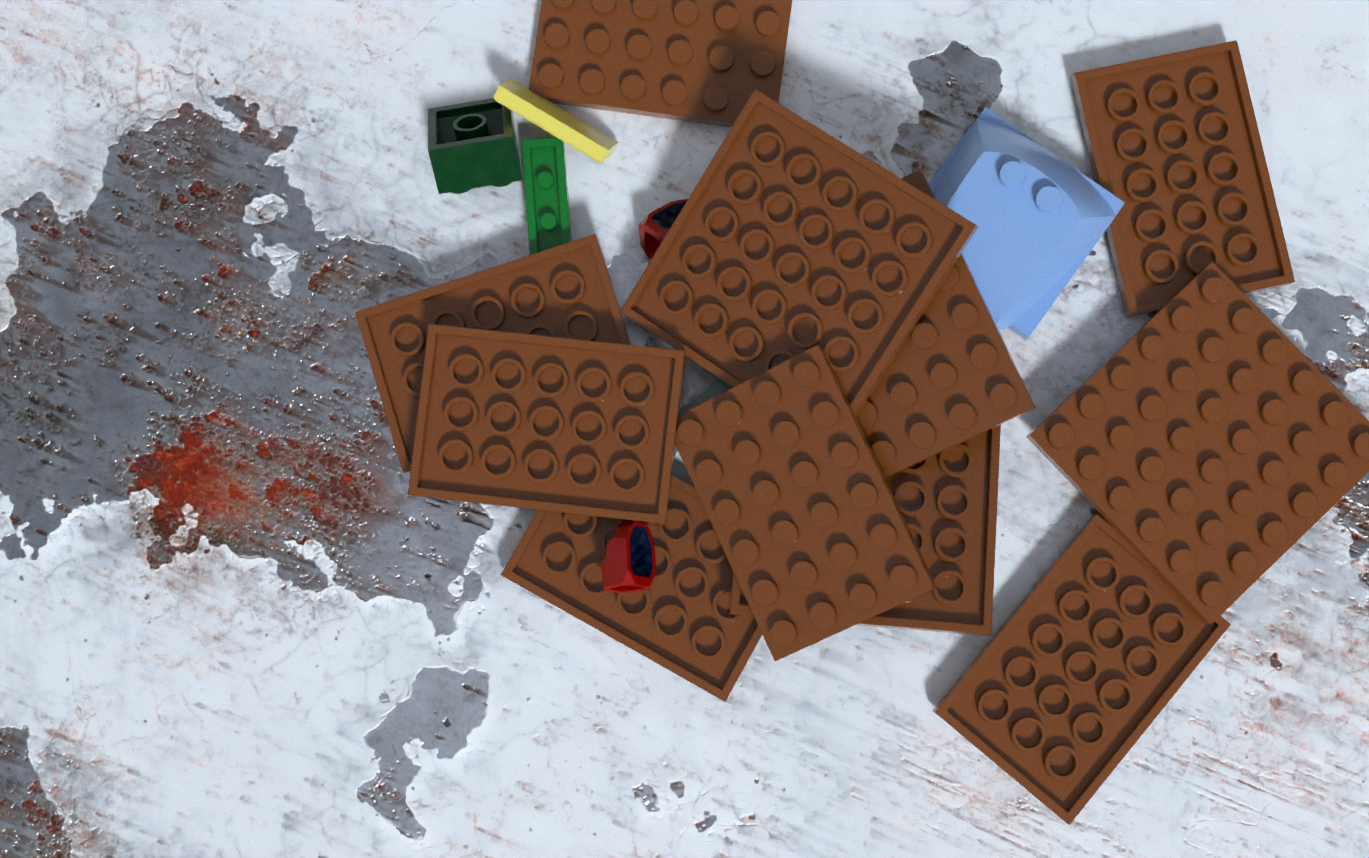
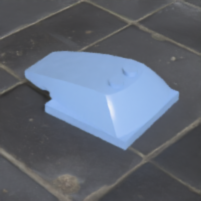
[929,107,1125,340]

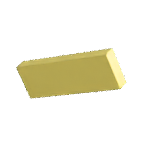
[493,78,618,163]

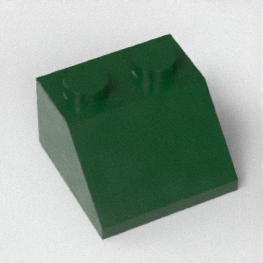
[428,98,522,194]

